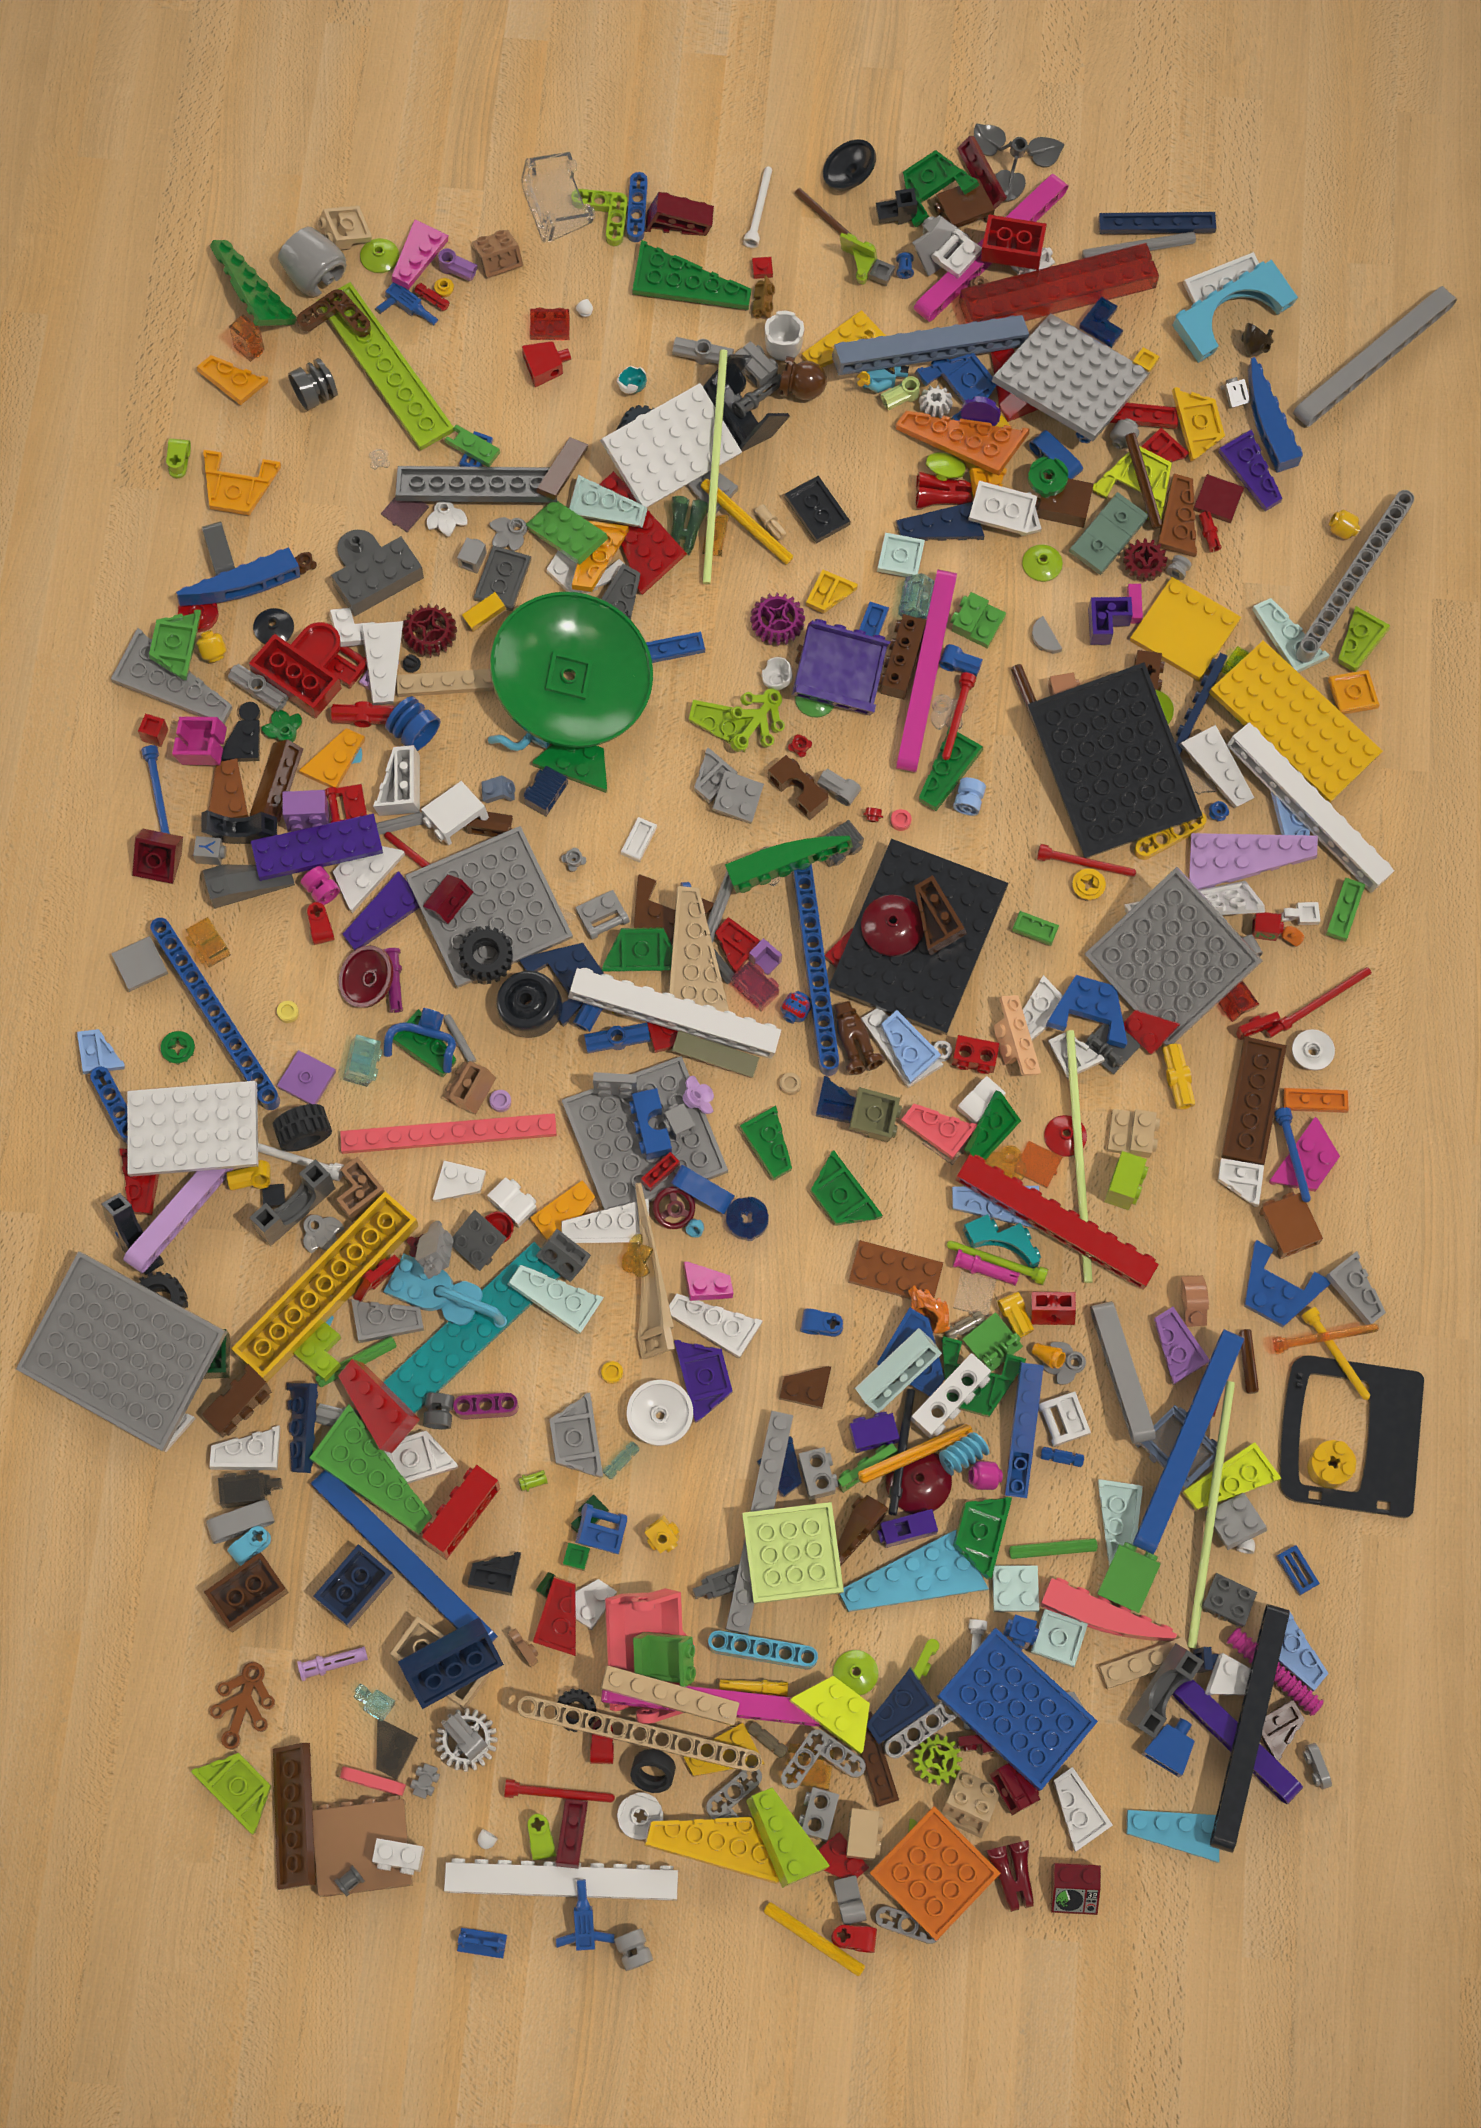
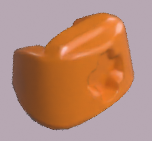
[1282,926,1304,947]

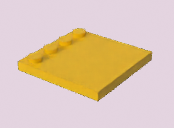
[1130,577,1241,681]

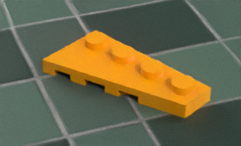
[572,521,629,592]

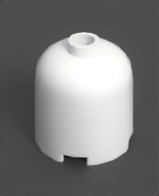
[765,311,804,361]

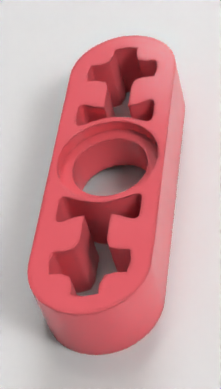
[339,1766,406,1797]

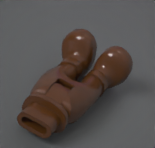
[834,1001,885,1075]

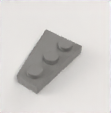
[1325,1251,1386,1327]
[351,1300,424,1343]

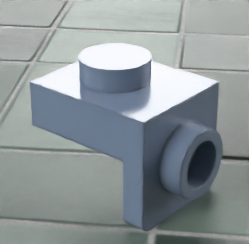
[482,775,515,803]

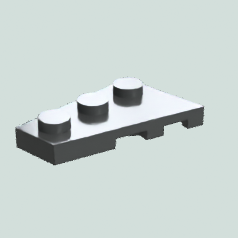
[601,564,641,620]

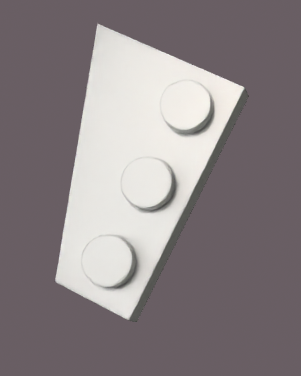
[1053,1767,1113,1852]

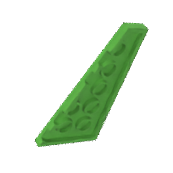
[309,1404,432,1536]

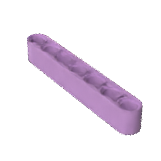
[123,1168,234,1273]

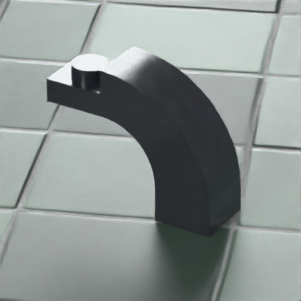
[201,810,277,844]

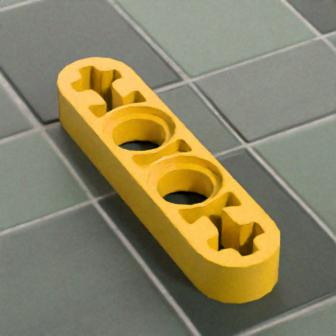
[1134,812,1206,860]

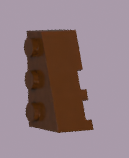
[915,875,967,955]
[202,1364,272,1438]

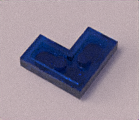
[1079,296,1123,348]

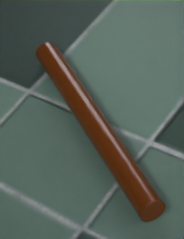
[795,188,851,235]

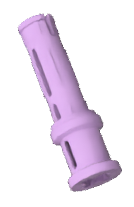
[297,1646,368,1682]

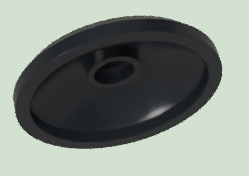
[823,139,876,191]

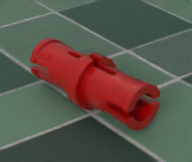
[1199,512,1222,553]

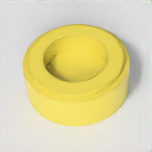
[277,1001,299,1023]

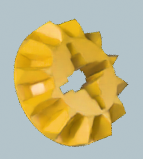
[1072,868,1106,901]

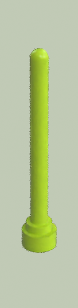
[947,1241,1049,1285]

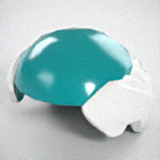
[617,366,647,394]

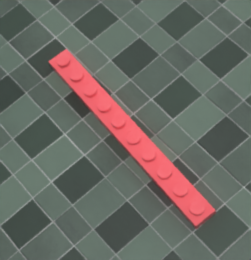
[340,1113,557,1154]

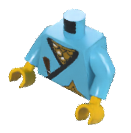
[857,329,909,393]

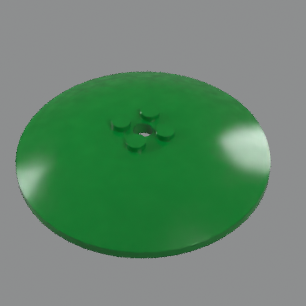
[490,592,653,748]

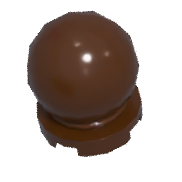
[779,356,827,400]

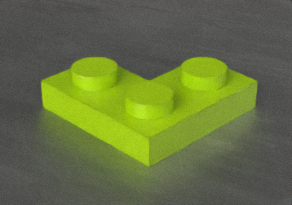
[294,1322,341,1382]

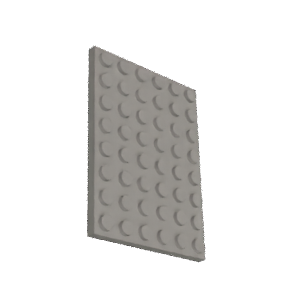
[16,1251,228,1451]

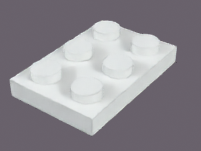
[969,481,1037,536]

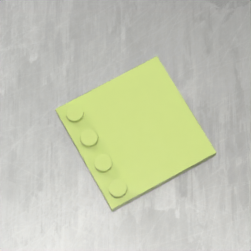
[742,1502,844,1604]

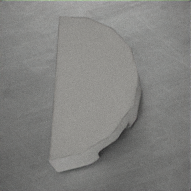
[1032,616,1062,654]

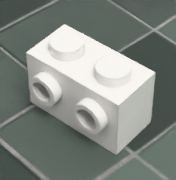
[372,1838,425,1875]

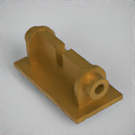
[752,276,775,319]

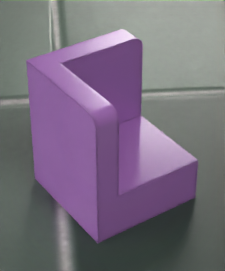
[749,938,782,975]

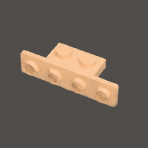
[994,995,1041,1076]

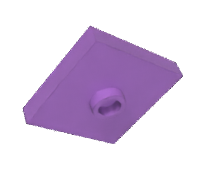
[277,1050,336,1104]

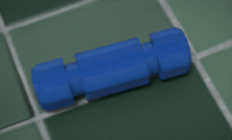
[1040,1447,1084,1467]

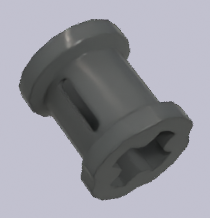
[334,1865,365,1897]

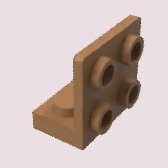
[472,230,524,278]

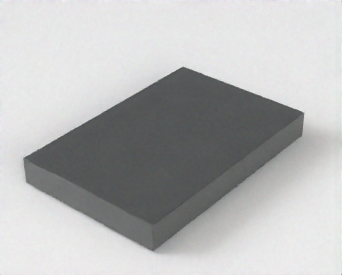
[474,545,532,612]

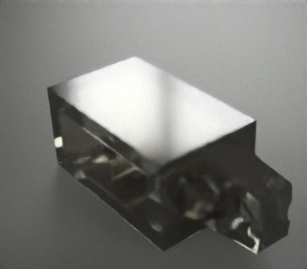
[218,1470,283,1509]

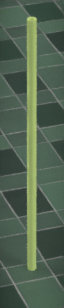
[703,350,728,584]
[1066,1030,1093,1283]
[1187,1381,1235,1649]

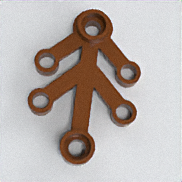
[210,1662,275,1750]

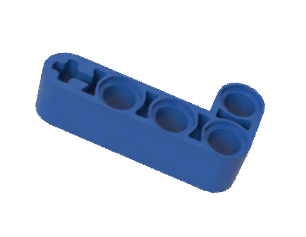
[90,1066,128,1144]

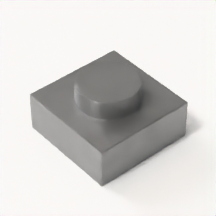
[869,259,895,286]

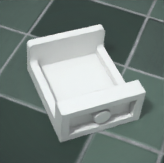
[421,781,489,846]

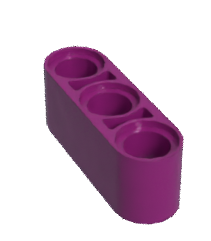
[453,1393,519,1420]

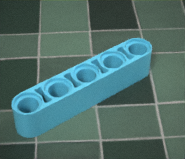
[708,1631,818,1670]

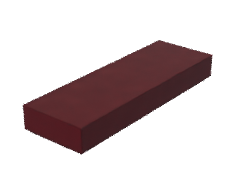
[555,1799,588,1869]

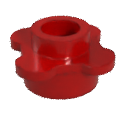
[788,734,812,757]

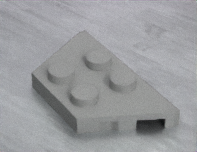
[549,1393,603,1478]

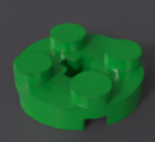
[1028,457,1068,498]

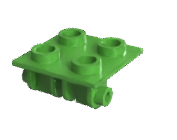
[962,1312,1023,1372]

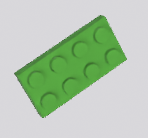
[526,501,608,565]

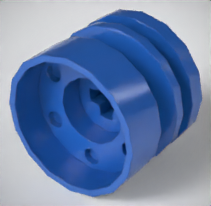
[385,696,441,751]

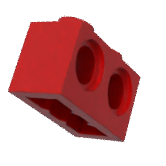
[952,1035,1000,1074]

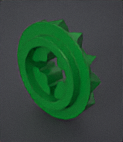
[161,1031,196,1065]

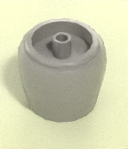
[278,227,347,297]

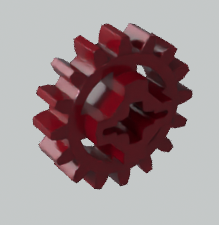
[1123,538,1168,582]

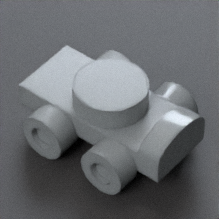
[410,1764,440,1799]

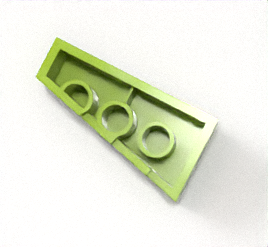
[746,1787,830,1888]

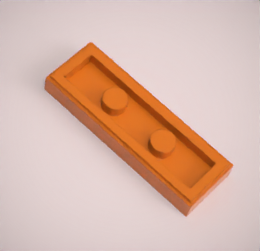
[1283,1088,1349,1113]

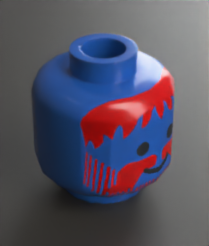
[780,991,812,1024]

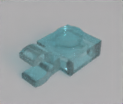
[354,1684,395,1722]

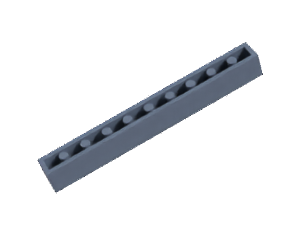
[832,315,1029,376]

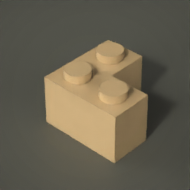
[846,1808,883,1861]

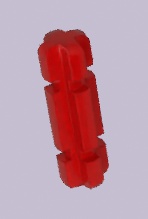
[414,283,450,311]

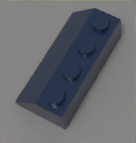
[398,1618,504,1709]

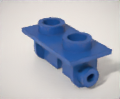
[457,1928,507,1959]

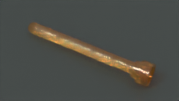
[1272,1324,1379,1355]

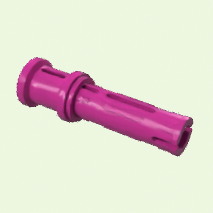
[953,1249,1020,1286]

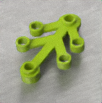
[730,688,785,752]

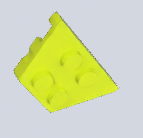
[789,1676,870,1754]

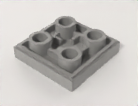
[112,936,168,992]

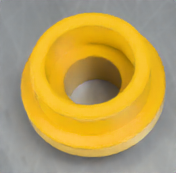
[434,278,454,297]

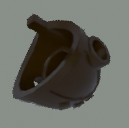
[1241,323,1274,357]

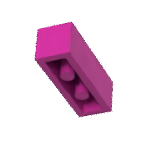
[1127,584,1143,624]

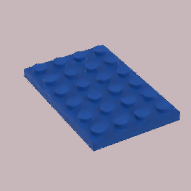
[936,1628,1098,1791]

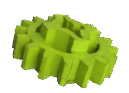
[912,1734,963,1786]

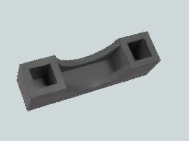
[1126,1643,1204,1739]

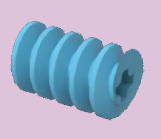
[939,1432,990,1476]

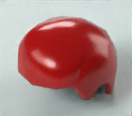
[485,1211,514,1244]

